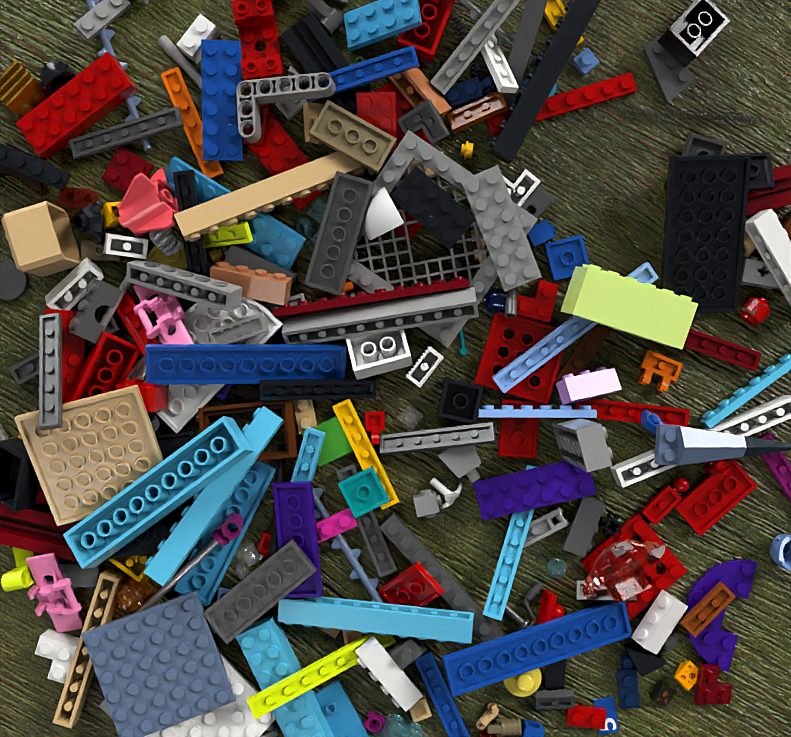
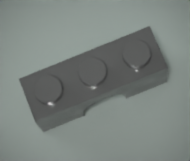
[68,279,122,344]

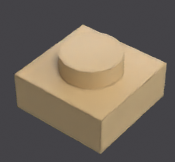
[409,696,432,723]

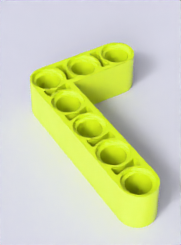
[1,507,42,592]

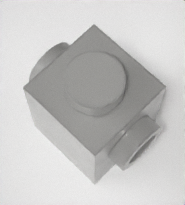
[413,489,442,518]

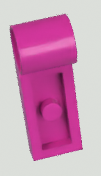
[316,507,358,543]

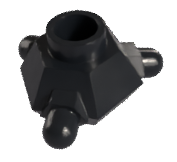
[72,201,104,245]

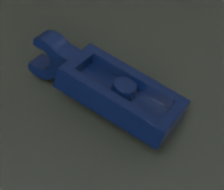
[443,76,496,108]
[616,655,640,709]

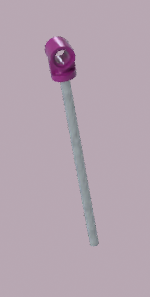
[134,513,244,613]

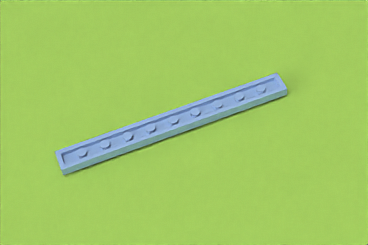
[491,262,659,393]

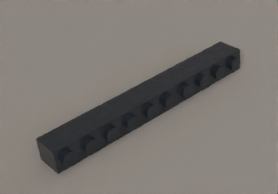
[488,0,601,164]

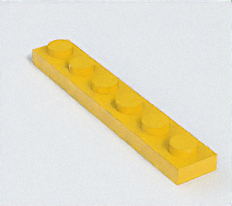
[332,399,399,510]

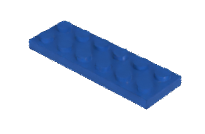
[201,39,243,162]

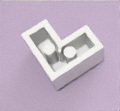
[502,169,541,207]
[35,628,79,684]

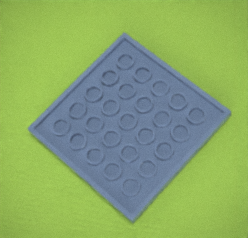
[81,589,236,737]

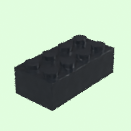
[390,166,476,250]

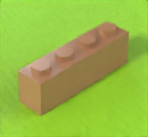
[388,67,452,119]
[210,261,292,306]

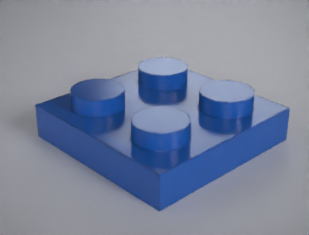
[544,234,590,281]

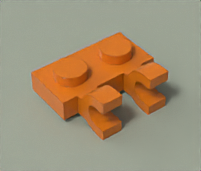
[637,349,683,392]

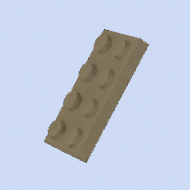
[309,100,397,174]

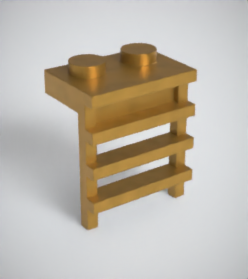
[0,59,50,118]

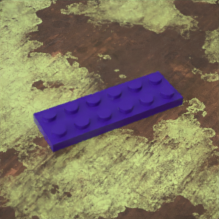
[473,461,597,520]
[272,481,323,598]

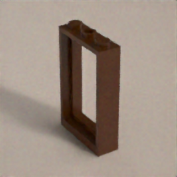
[196,400,298,462]

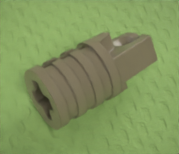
[487,717,522,737]

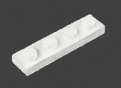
[480,34,519,93]

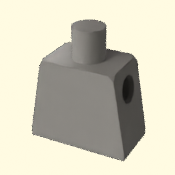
[437,446,481,483]

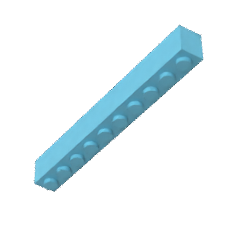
[143,406,285,586]
[278,596,474,644]

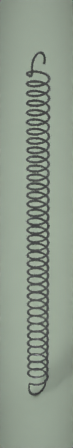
[623,108,767,122]

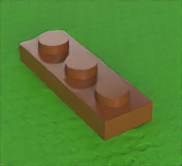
[447,91,508,133]
[679,581,736,637]

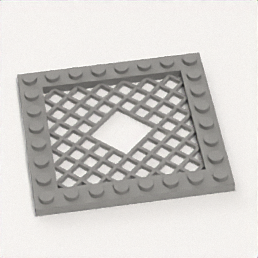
[347,130,538,348]

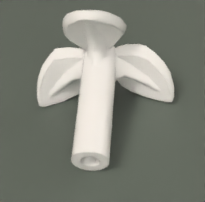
[430,477,462,509]

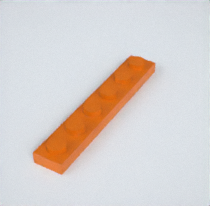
[160,66,225,180]

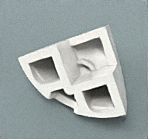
[364,187,404,240]

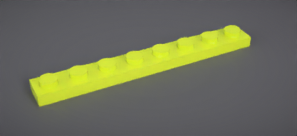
[246,632,396,720]

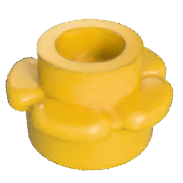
[460,141,474,160]

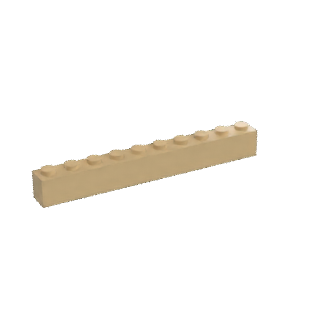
[174,152,366,242]

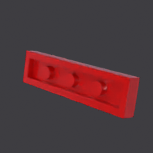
[116,290,162,357]

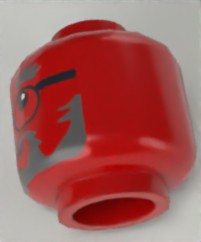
[740,297,771,326]

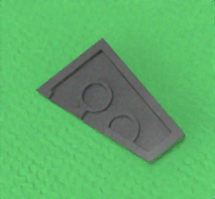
[642,35,696,105]

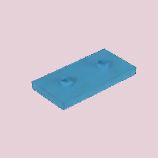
[314,680,371,737]

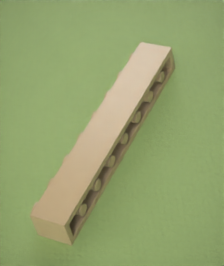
[52,568,126,728]

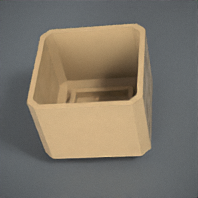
[1,201,82,277]

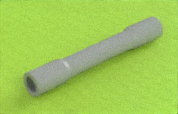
[158,35,202,91]

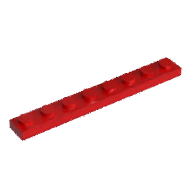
[486,72,637,136]

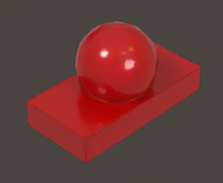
[536,589,564,625]

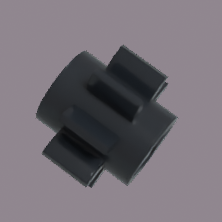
[599,512,624,538]

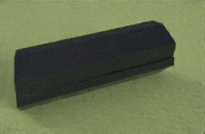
[281,12,368,115]

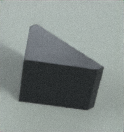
[624,644,667,677]

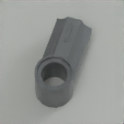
[305,0,344,35]

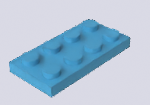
[344,0,422,51]

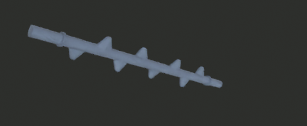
[86,0,152,152]
[293,469,384,603]

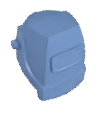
[769,534,791,571]

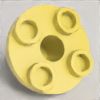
[503,668,541,697]

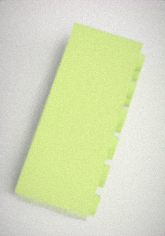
[561,264,698,350]

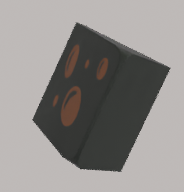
[649,680,676,707]

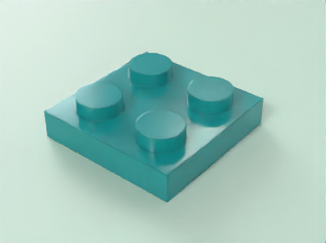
[338,466,390,519]

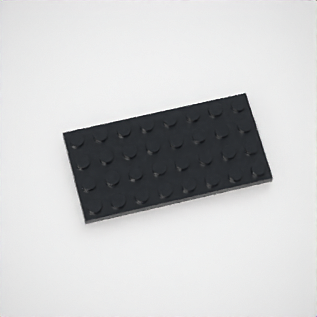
[660,154,752,313]

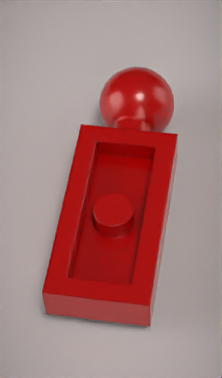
[640,477,689,526]

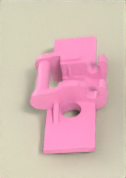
[133,284,194,344]
[26,553,84,633]

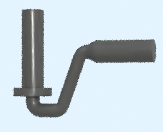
[504,581,544,630]

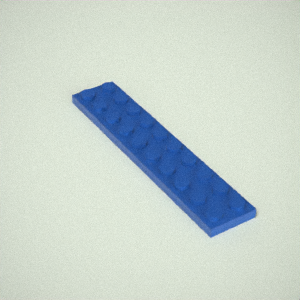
[145,344,347,385]
[442,602,632,697]

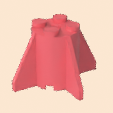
[117,168,179,238]

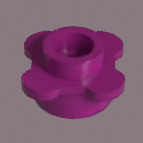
[363,711,386,734]

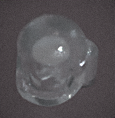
[235,542,264,581]

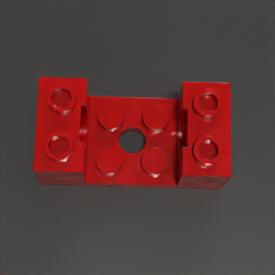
[231,0,285,81]

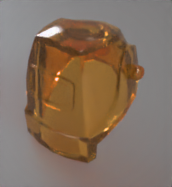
[116,577,160,612]

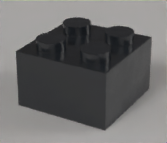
[436,378,484,424]

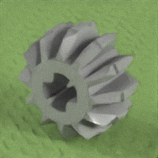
[149,228,183,256]

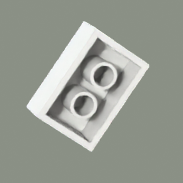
[346,329,413,380]

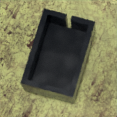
[0,437,39,512]

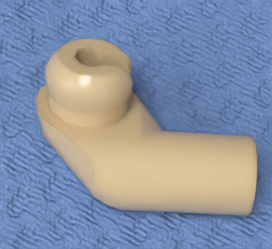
[476,702,499,730]

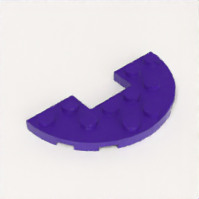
[684,559,758,672]

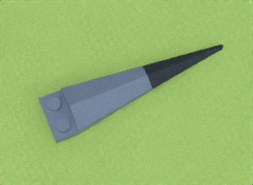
[654,425,791,465]

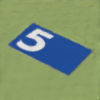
[593,696,619,735]

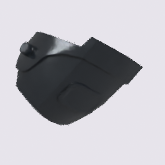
[39,59,77,96]

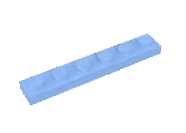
[478,405,597,418]

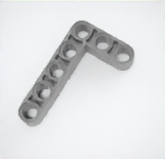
[236,72,336,143]

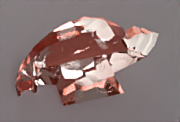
[582,539,666,603]

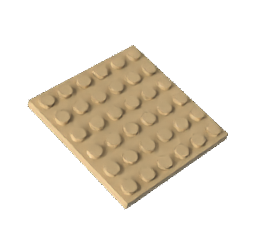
[14,385,164,526]

